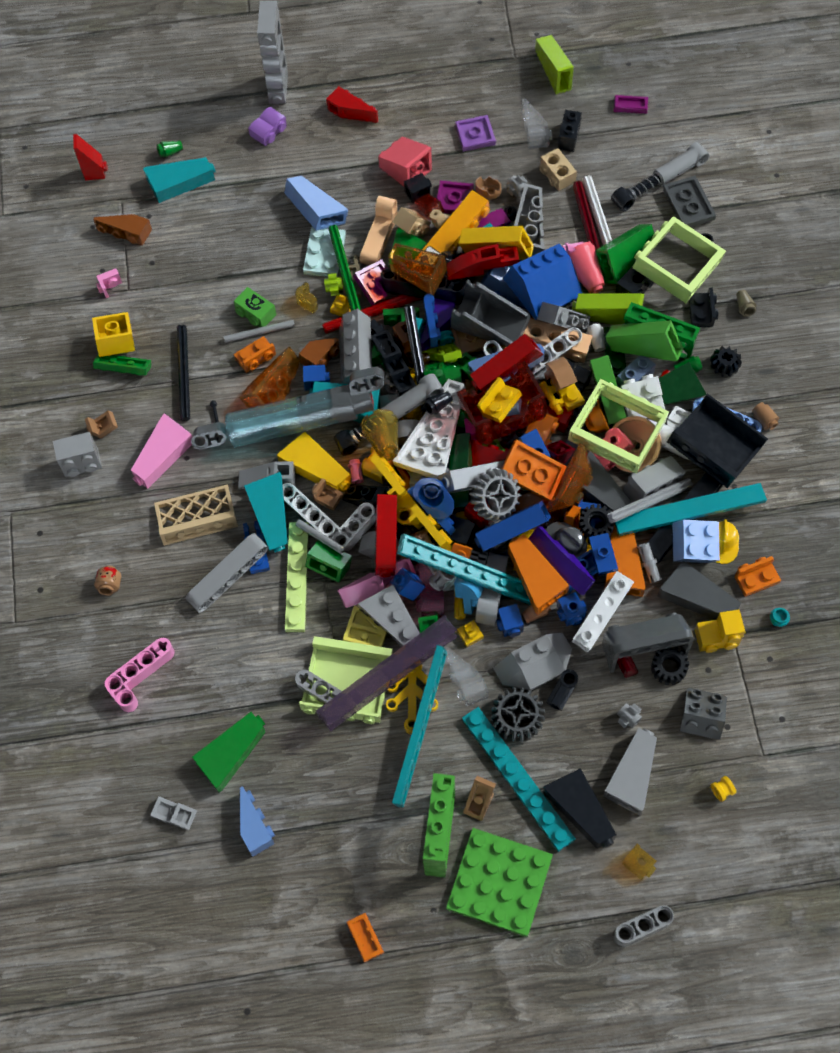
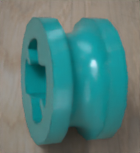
[438,330,455,346]

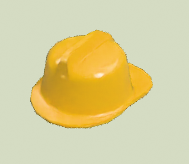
[715,519,739,564]

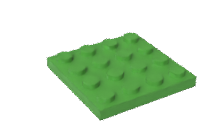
[446,828,553,937]

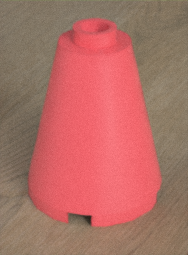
[567,242,605,293]

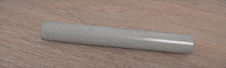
[296,519,345,554]

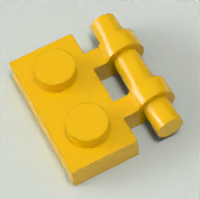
[539,380,585,415]

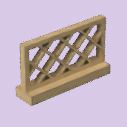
[154,484,238,546]

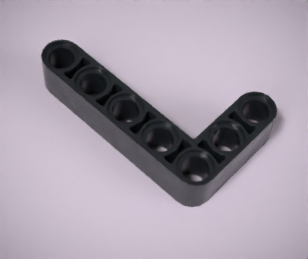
[381,268,476,305]

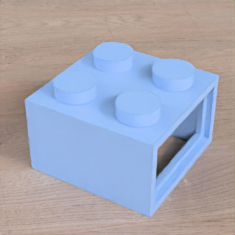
[673,520,720,563]

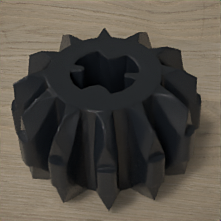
[710,346,742,377]

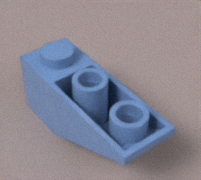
[240,786,275,856]

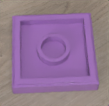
[455,115,496,151]

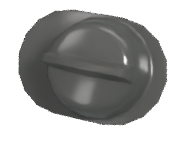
[546,522,588,558]

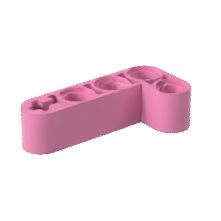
[105,638,175,712]

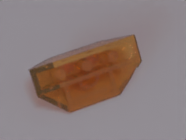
[546,443,593,513]

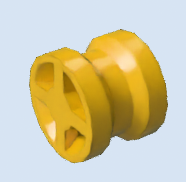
[710,776,736,802]

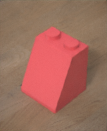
[378,137,432,186]

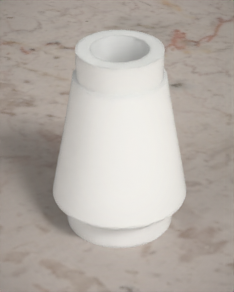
[586,324,605,352]

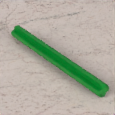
[328,225,361,311]

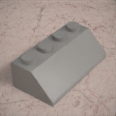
[339,309,373,384]

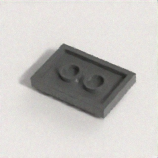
[663,175,716,227]

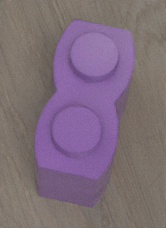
[248,107,287,146]

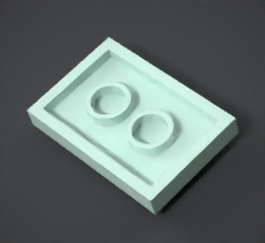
[303,227,346,277]

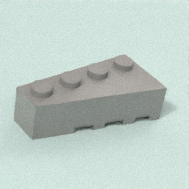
[514,183,544,256]

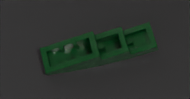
[450,433,472,508]

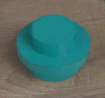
[770,608,790,627]

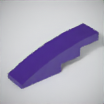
[528,526,595,595]

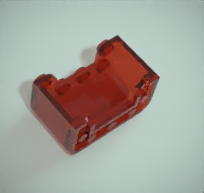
[456,361,548,445]

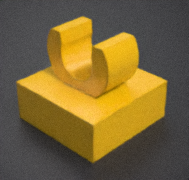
[330,294,351,317]
[457,620,484,648]

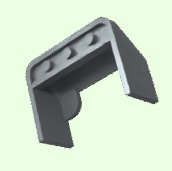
[602,612,694,673]

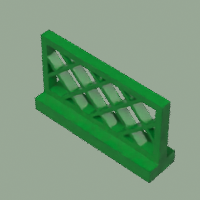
[624,302,700,361]

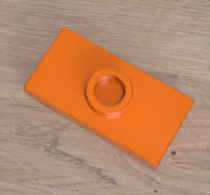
[346,912,384,963]

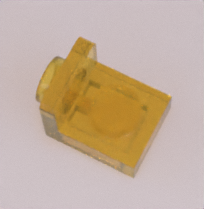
[295,282,318,313]

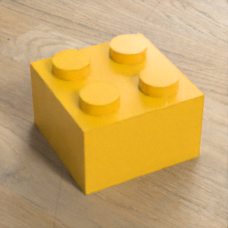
[92,312,135,357]

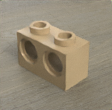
[539,148,577,191]
[393,207,431,237]

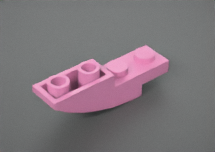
[338,558,416,608]

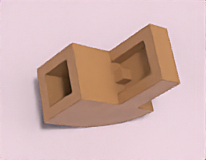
[544,357,577,391]

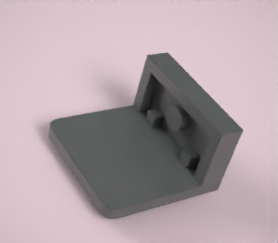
[680,688,727,740]

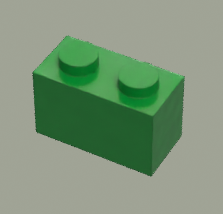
[305,540,352,583]

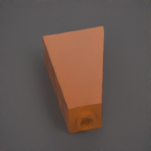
[604,525,645,597]
[508,534,569,615]

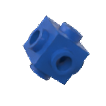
[557,592,587,626]

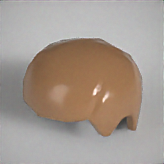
[475,176,502,201]

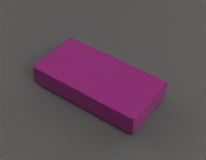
[614,95,648,114]

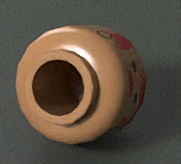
[94,565,122,596]

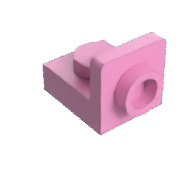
[96,268,122,298]

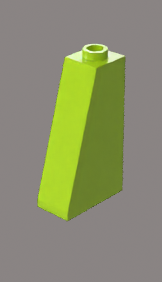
[535,35,574,94]
[572,293,644,325]

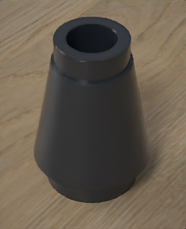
[424,391,453,415]

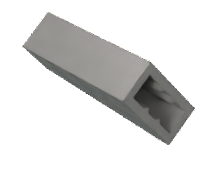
[438,460,505,493]
[603,728,657,816]

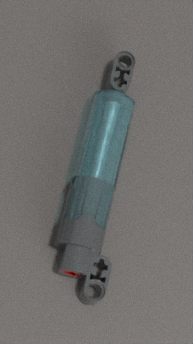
[191,367,384,450]

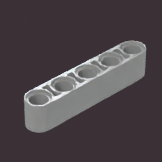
[186,533,268,613]

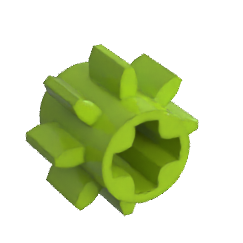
[324,273,343,296]

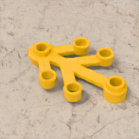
[386,658,438,735]

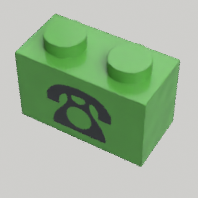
[234,287,277,327]

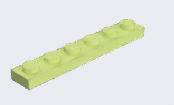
[285,522,309,632]

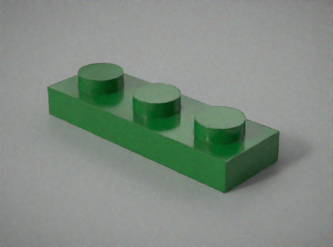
[93,354,152,376]

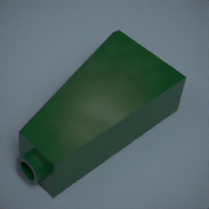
[659,362,706,406]

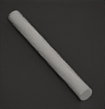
[223,320,295,343]

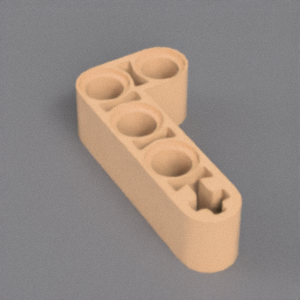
[359,195,398,265]

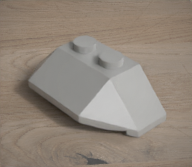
[493,633,572,691]

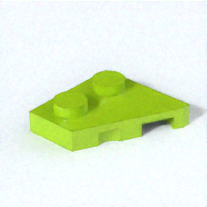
[422,343,462,363]

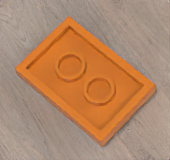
[501,439,567,501]

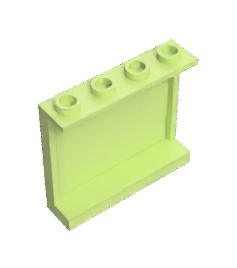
[299,636,393,724]

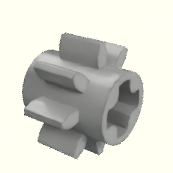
[507,175,528,197]
[617,703,642,728]

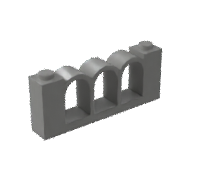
[257,1,288,104]

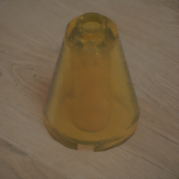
[361,409,398,461]

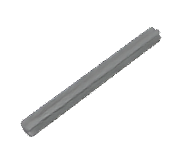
[607,478,693,523]

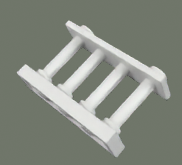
[572,571,634,652]

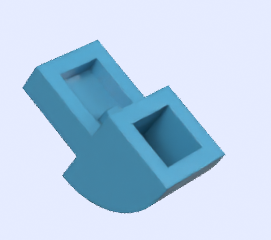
[454,577,484,615]

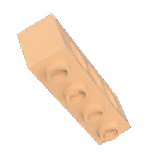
[523,318,592,363]

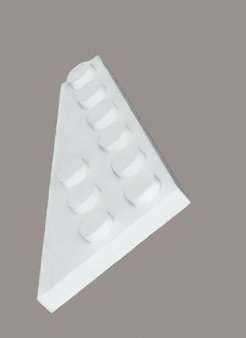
[393,379,466,480]

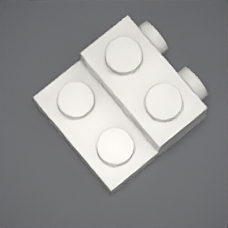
[620,374,665,418]

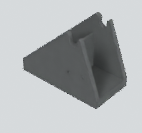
[450,280,530,347]

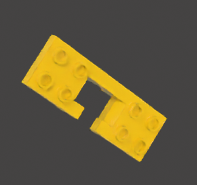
[370,453,453,552]

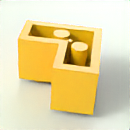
[694,609,745,653]

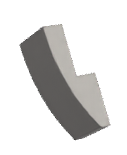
[150,796,197,830]

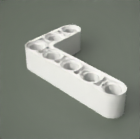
[483,327,582,388]
[283,483,376,552]

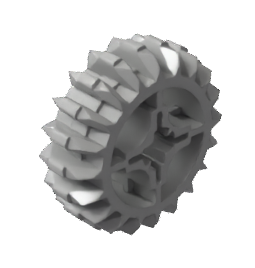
[470,468,521,522]

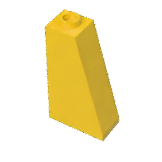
[458,226,534,260]
[277,431,351,492]

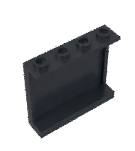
[667,393,768,489]

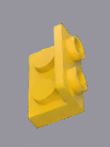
[477,377,522,423]

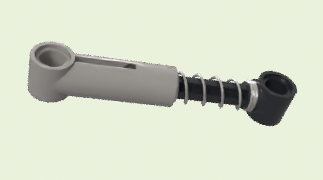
[611,142,710,212]
[334,374,444,456]

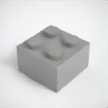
[53,432,102,477]

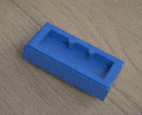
[589,533,618,575]

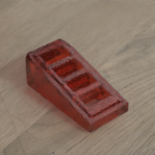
[414,194,445,220]

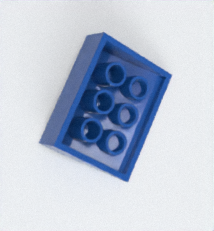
[503,243,583,320]

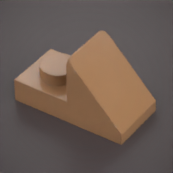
[463,776,496,821]

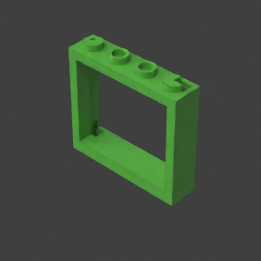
[423,773,455,878]

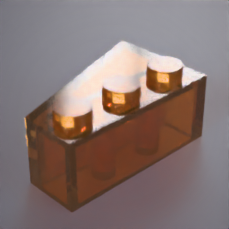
[388,243,447,296]

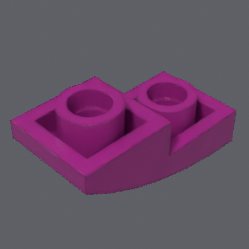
[477,208,511,228]

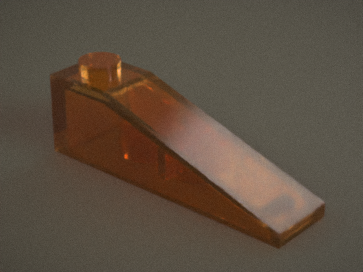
[239,347,300,417]

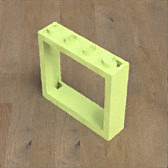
[633,216,726,303]
[568,379,669,473]

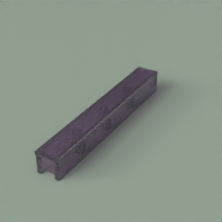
[316,615,457,732]

